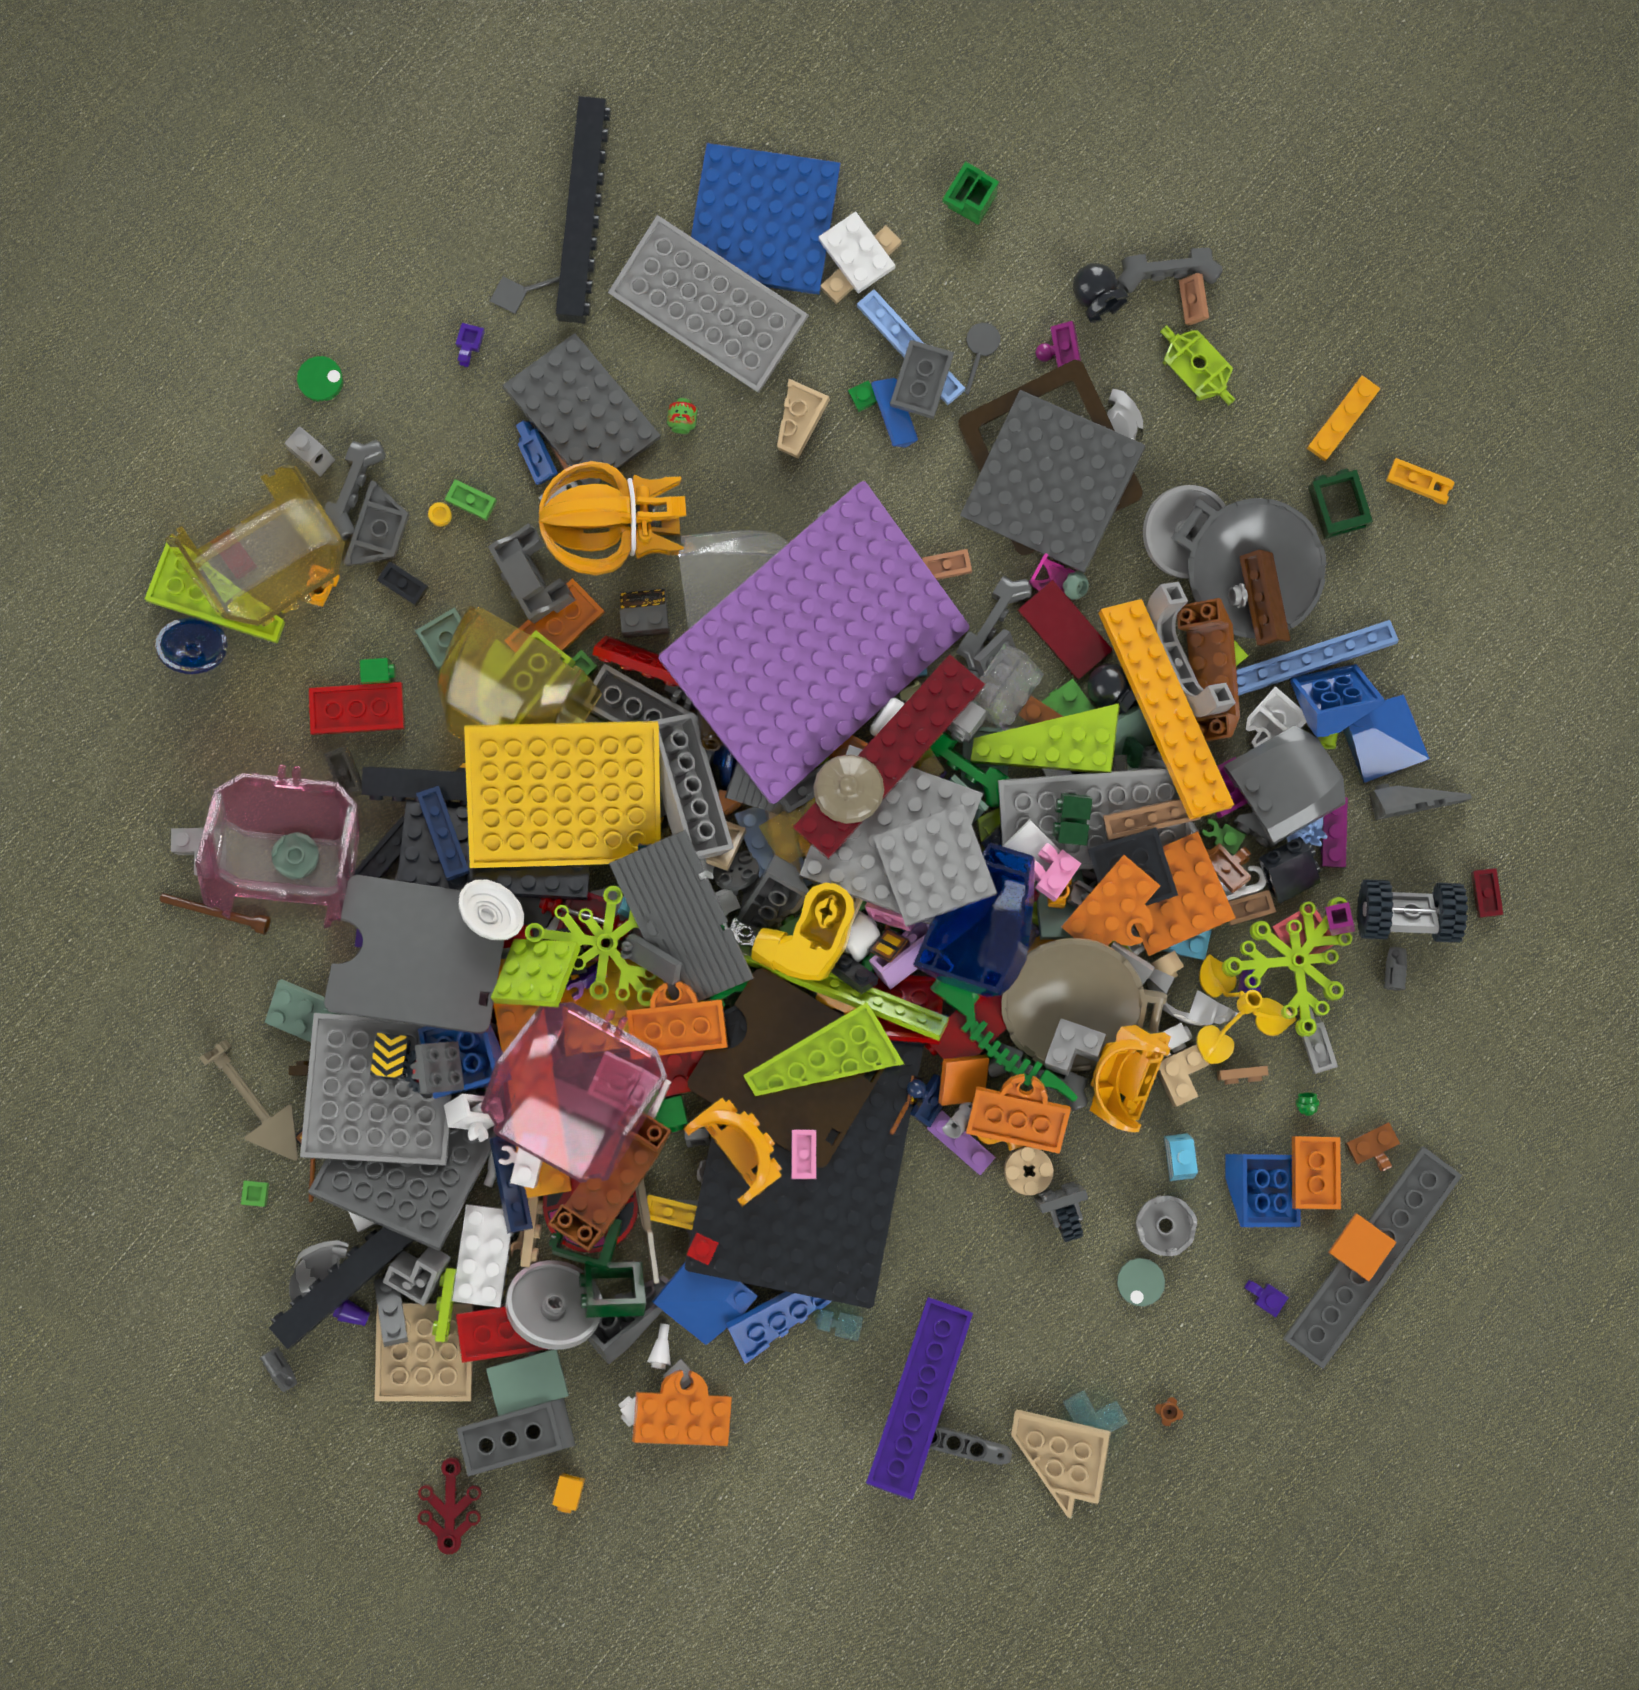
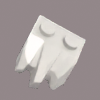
[1246,686,1306,748]

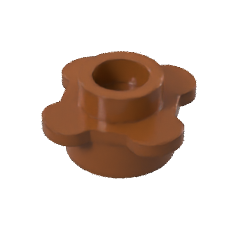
[1155,1397,1183,1426]

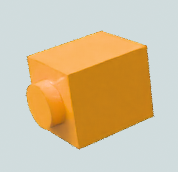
[552,1473,585,1513]

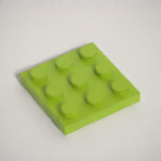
[491,939,581,1007]

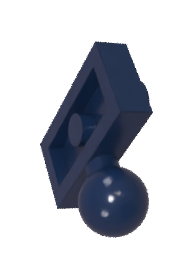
[907,1074,943,1128]

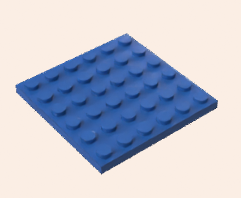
[691,143,840,295]

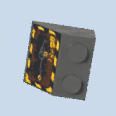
[620,588,670,638]

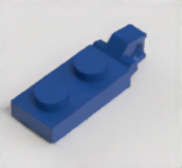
[516,421,558,485]

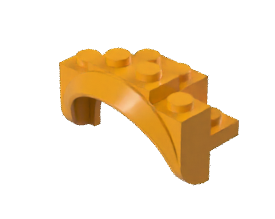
[1089,1025,1171,1132]
[684,1098,782,1207]

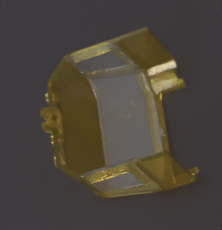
[165,465,345,627]

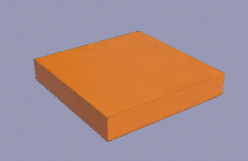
[938,1054,989,1106]
[1328,1213,1396,1281]

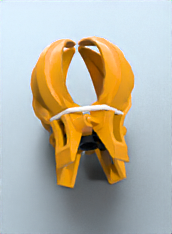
[539,461,686,576]

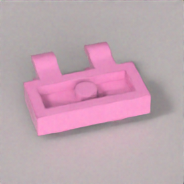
[1025,843,1082,901]

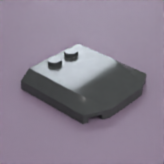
[1224,725,1346,845]

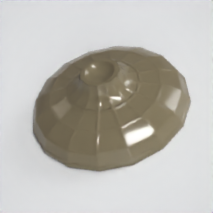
[813,755,884,824]

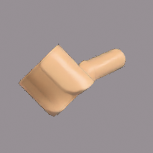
[510,1231,524,1259]

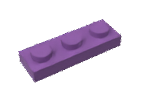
[926,1110,996,1175]

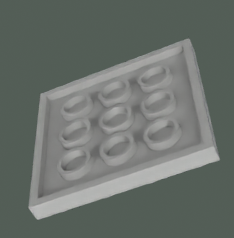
[873,804,997,927]

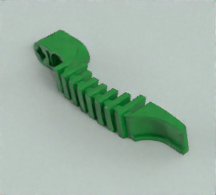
[930,969,1077,1102]

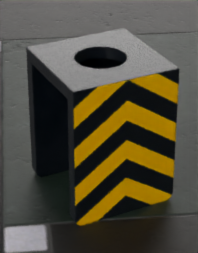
[370,1033,411,1082]

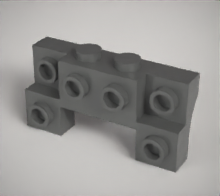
[488,523,576,623]

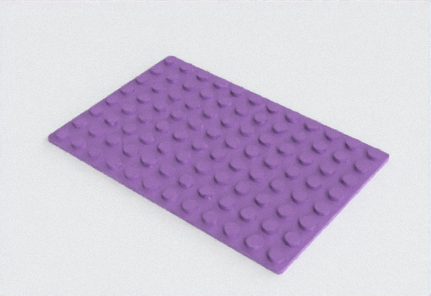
[659,481,969,804]

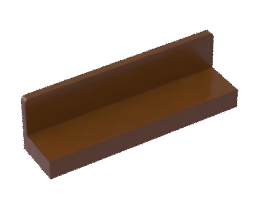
[1239,549,1290,646]

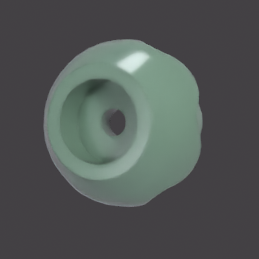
[1063,571,1089,600]

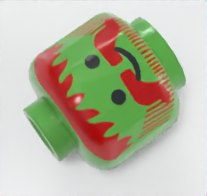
[667,398,698,434]

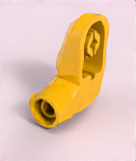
[751,883,855,980]

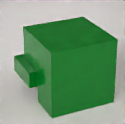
[942,161,999,225]

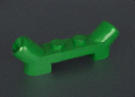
[921,732,1011,807]

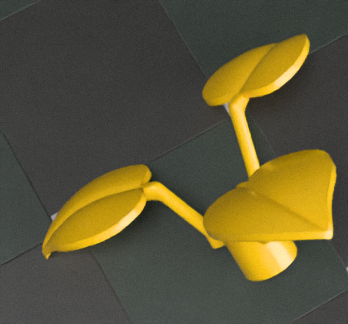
[1196,954,1297,1064]

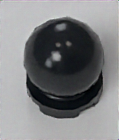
[1072,263,1129,323]
[1087,663,1137,714]

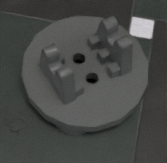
[713,851,760,895]

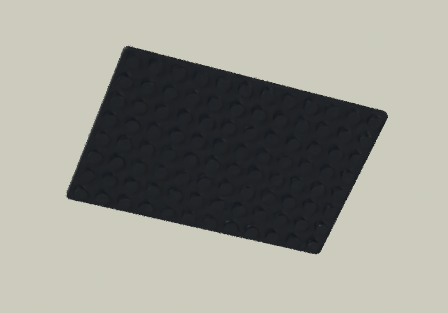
[685,1008,924,1308]

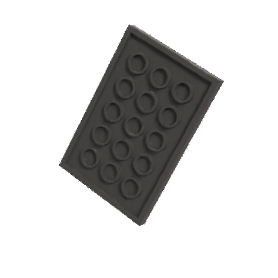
[503,333,661,485]

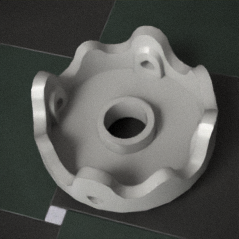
[1135,1195,1197,1256]

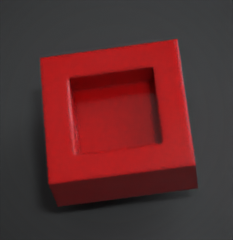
[687,1233,719,1265]

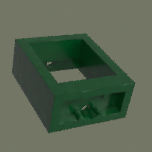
[1308,469,1373,539]
[549,1219,623,1270]
[579,1262,646,1318]

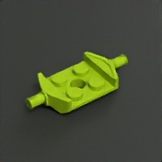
[1160,325,1236,406]

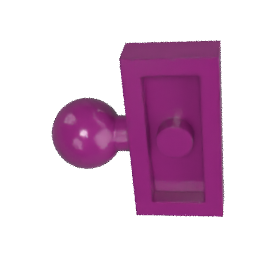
[1035,321,1081,367]

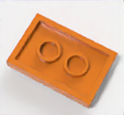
[1292,1136,1341,1209]

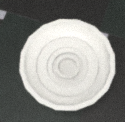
[459,880,524,940]

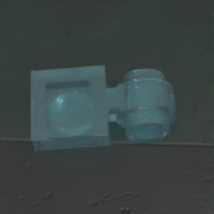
[815,1309,863,1341]

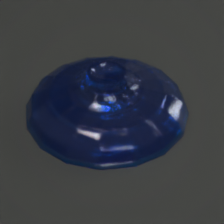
[713,743,737,791]

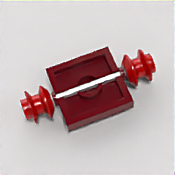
[539,892,632,945]

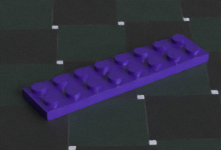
[866,1297,973,1500]

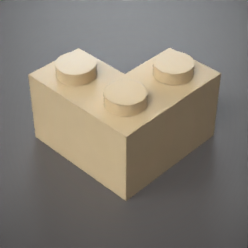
[1157,1044,1210,1107]

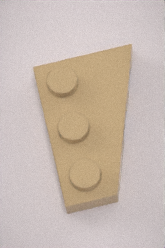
[777,379,830,459]

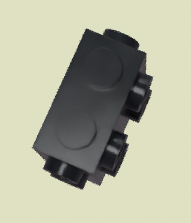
[1259,837,1321,904]

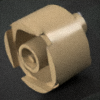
[1004,1147,1054,1195]

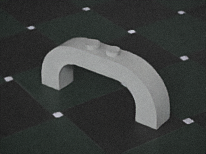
[1146,582,1236,717]

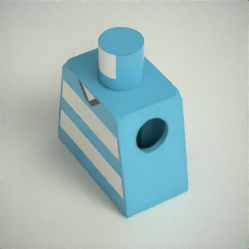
[1164,1133,1198,1181]

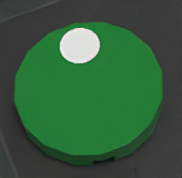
[297,356,343,402]

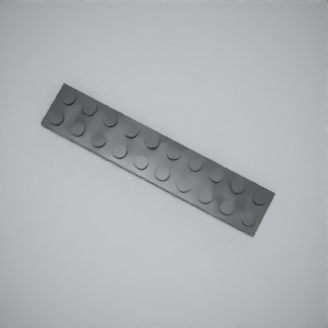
[1282,1146,1462,1369]

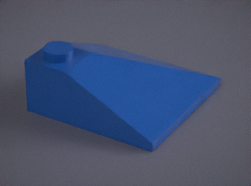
[1290,664,1384,737]
[1343,695,1429,783]
[417,1025,510,1099]
[1225,1154,1301,1227]
[652,1261,758,1345]

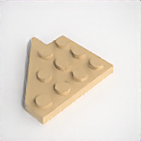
[1011,1410,1111,1518]

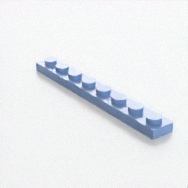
[1236,620,1399,696]

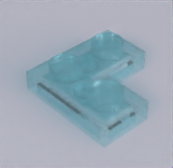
[1063,1390,1128,1432]

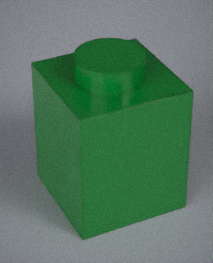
[360,658,396,684]

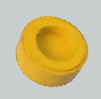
[428,502,452,527]

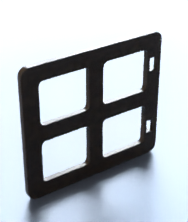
[958,360,1143,556]

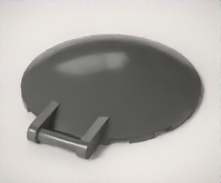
[1172,498,1327,638]

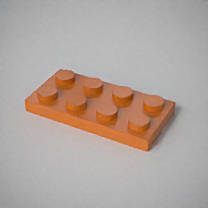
[505,578,605,653]

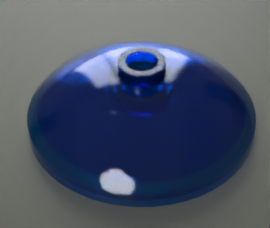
[156,617,228,674]

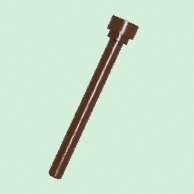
[160,893,271,935]

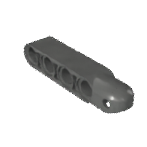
[930,1425,1012,1465]

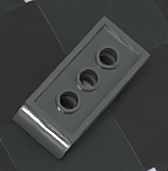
[456,1398,576,1476]

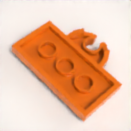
[1061,855,1160,946]
[627,981,728,1058]
[966,1074,1071,1154]
[632,1370,732,1446]

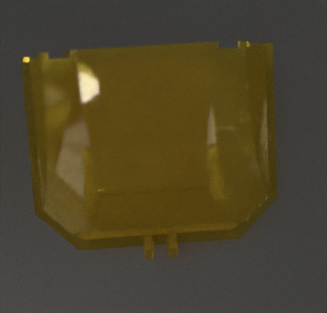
[437,605,602,742]

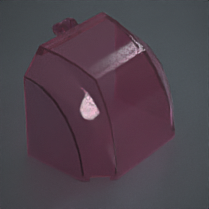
[481,1002,667,1183]

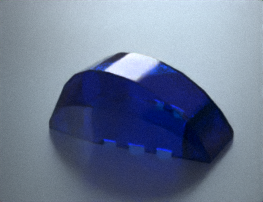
[913,843,1035,997]

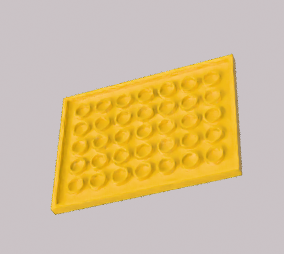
[464,721,661,868]

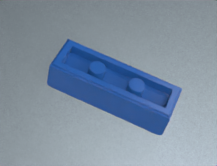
[871,378,918,447]

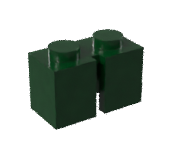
[1052,793,1093,846]

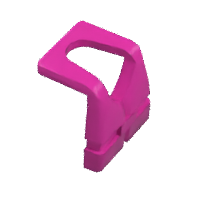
[1029,553,1075,592]

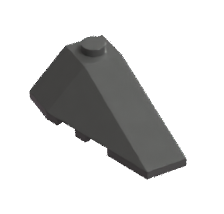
[1369,783,1472,821]
[730,855,809,940]
[588,1275,669,1364]

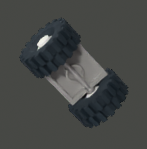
[1357,879,1468,943]

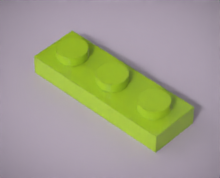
[432,1268,457,1342]

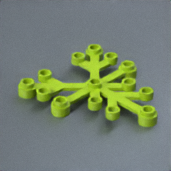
[525,886,656,1006]
[1222,897,1352,1037]

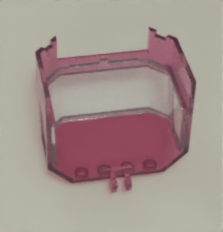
[195,764,360,929]

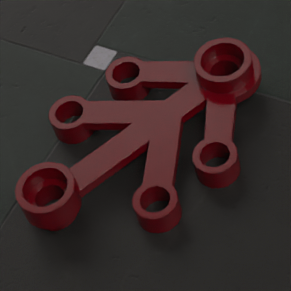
[417,1457,482,1555]

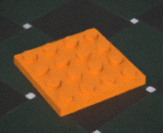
[1134,831,1236,956]

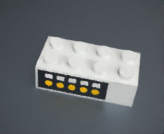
[452,1204,514,1307]

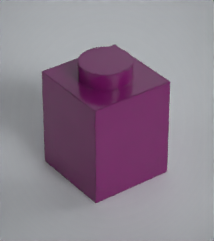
[1325,902,1355,936]

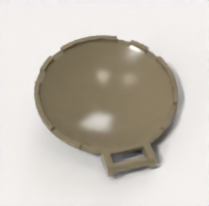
[1002,938,1168,1071]

